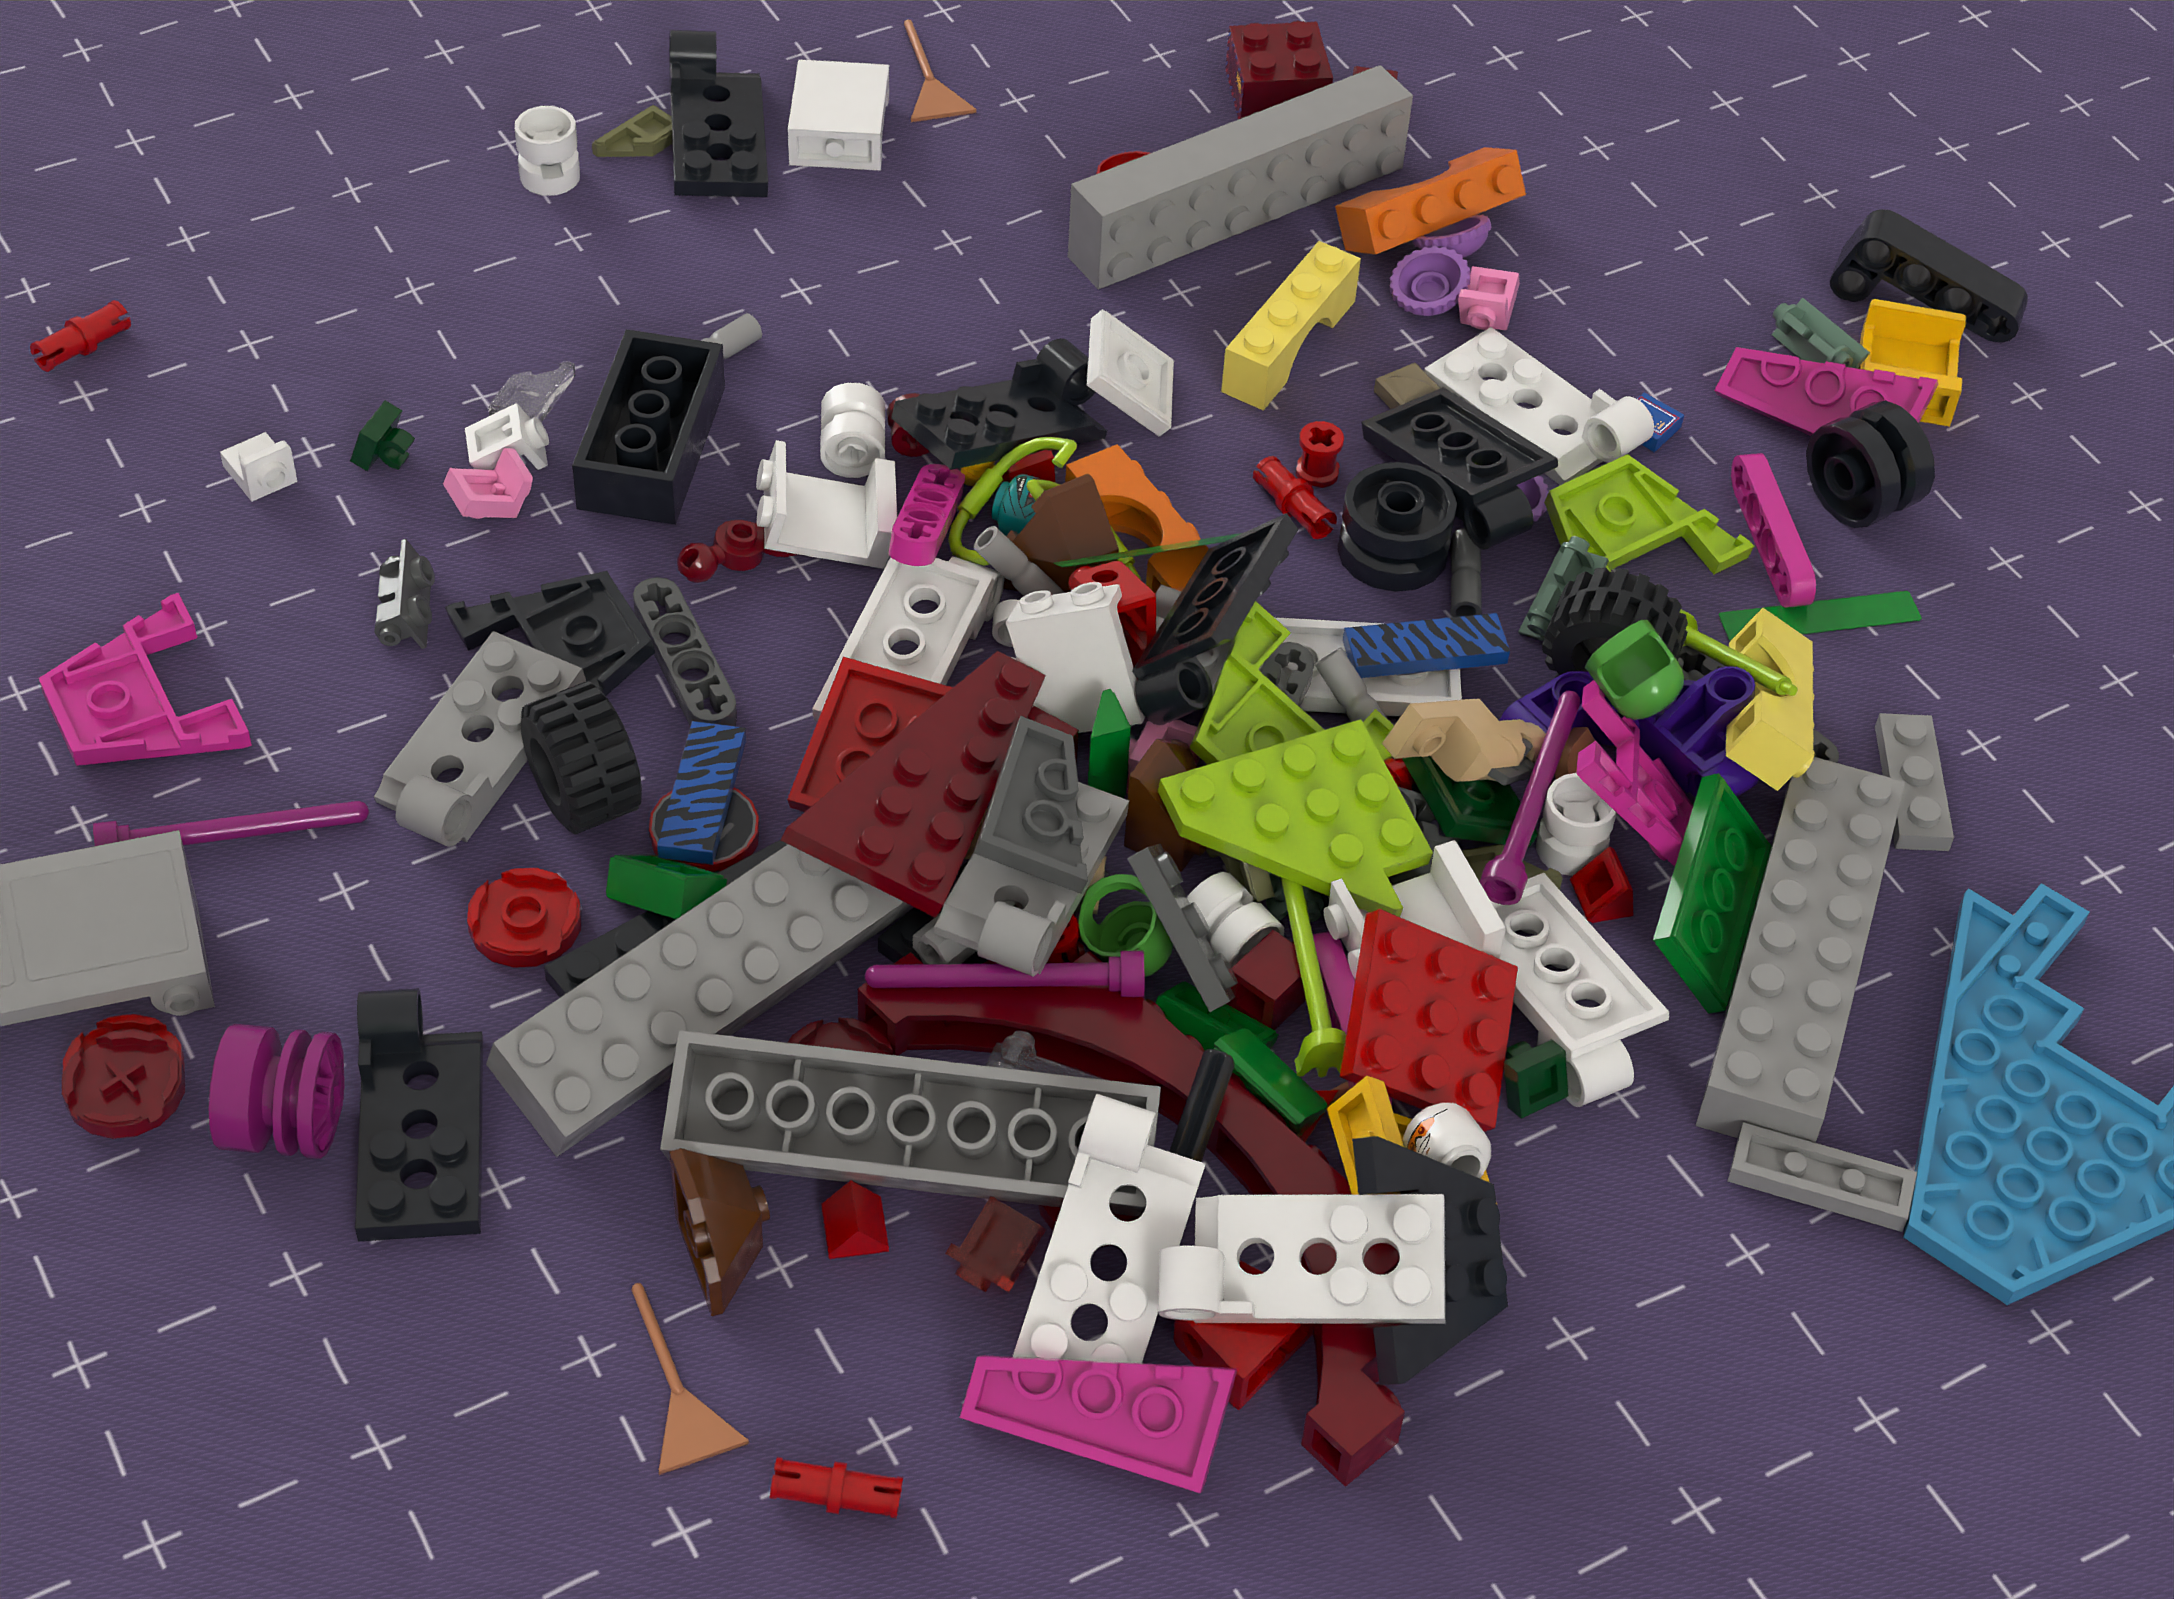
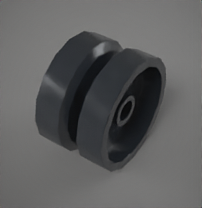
[1806,401,1935,528]
[1337,462,1457,592]

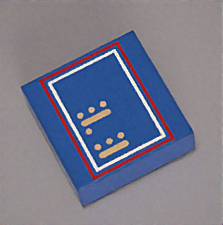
[1637,392,1684,452]

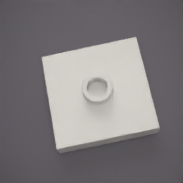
[1087,309,1174,436]

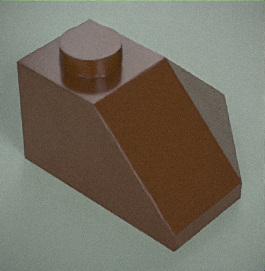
[1003,473,1119,593]
[1124,739,1207,872]
[669,1148,770,1317]

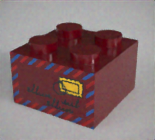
[1225,21,1333,120]

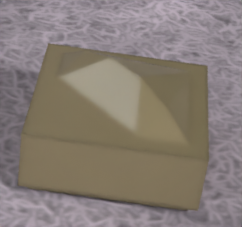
[1374,363,1440,409]

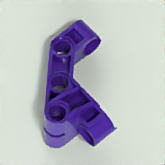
[1499,666,1759,798]

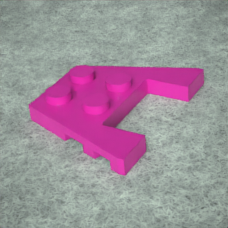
[38,593,252,766]
[1576,680,1693,867]

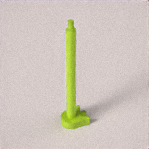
[1680,609,1798,696]
[1281,877,1346,1078]

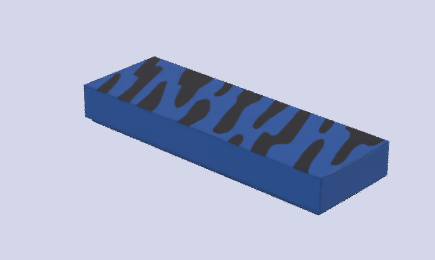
[1342,613,1510,678]
[657,721,746,865]

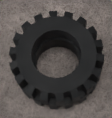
[1542,567,1688,678]
[521,681,642,834]

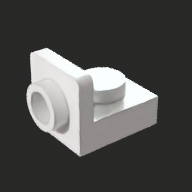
[465,403,549,470]
[220,432,297,501]

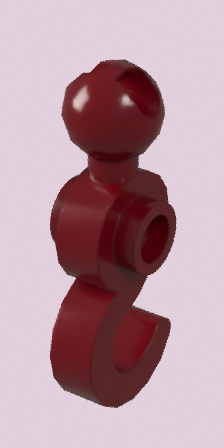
[677,520,797,583]

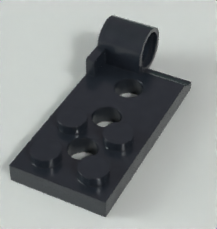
[669,30,768,197]
[891,338,1107,470]
[1362,387,1558,550]
[1132,513,1299,725]
[355,988,483,1242]

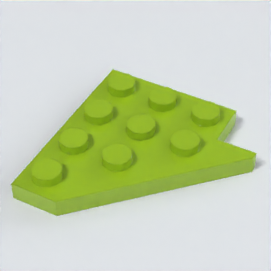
[1158,719,1433,917]

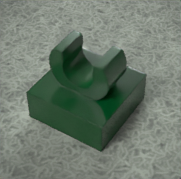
[350,400,415,472]
[1504,1039,1569,1119]

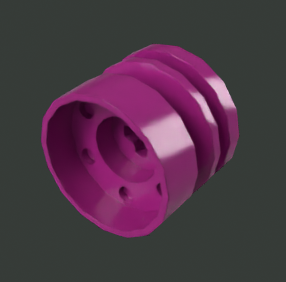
[209,1024,345,1159]

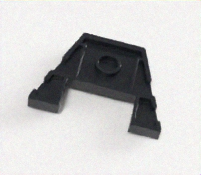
[445,571,655,696]
[1352,1136,1508,1385]

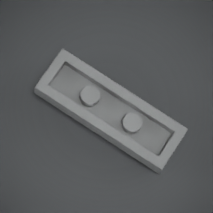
[1875,713,1954,851]
[1728,1122,1917,1232]

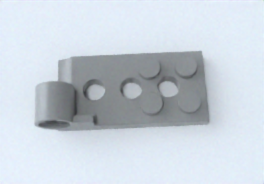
[374,631,586,847]
[934,782,1129,977]

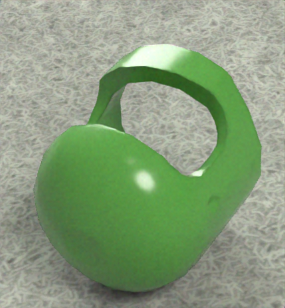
[1585,620,1684,720]
[1078,874,1173,977]

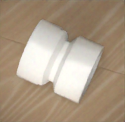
[515,106,580,195]
[820,383,885,478]
[1536,773,1617,876]
[1187,872,1284,968]

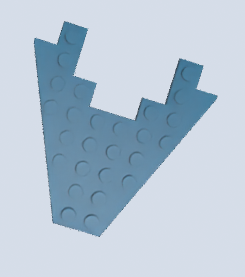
[1903,883,2174,1305]

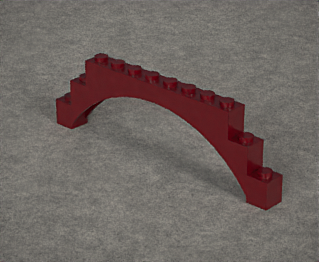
[857,951,1405,1487]

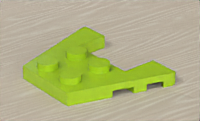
[1544,454,1754,575]
[1189,601,1394,765]

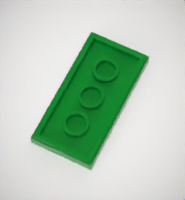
[1653,773,1771,1014]

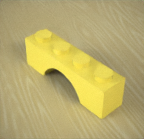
[1221,241,1361,411]
[1725,608,1815,791]

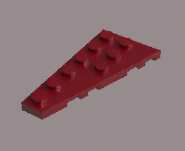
[780,651,1046,918]

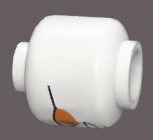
[1403,1102,1491,1178]

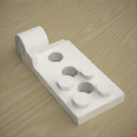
[1424,327,1654,485]
[812,557,1004,722]
[1491,873,1669,1107]
[1013,1094,1205,1363]
[1158,1194,1445,1324]

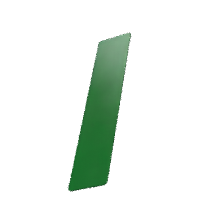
[1053,533,1242,567]
[1719,591,1922,641]

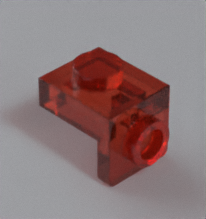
[945,1196,1046,1293]

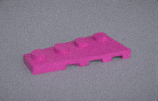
[1714,347,1938,436]
[959,1355,1238,1493]

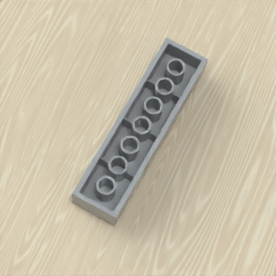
[1068,65,1413,290]
[1695,757,1905,1143]
[486,845,913,1157]
[660,1030,1161,1217]

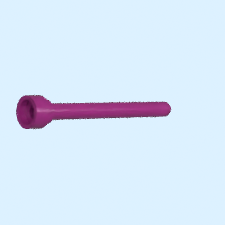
[1479,691,1581,905]
[93,801,369,846]
[865,950,1144,997]

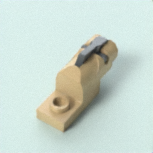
[1382,698,1546,785]

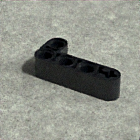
[1830,209,2028,343]

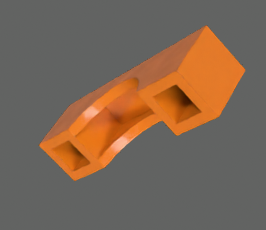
[1335,147,1526,255]
[1065,444,1209,594]

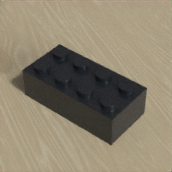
[572,329,725,525]

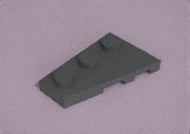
[974,716,1088,894]
[1127,844,1238,1012]

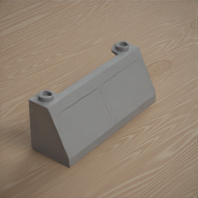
[0,830,215,1027]

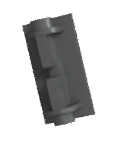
[374,539,435,649]

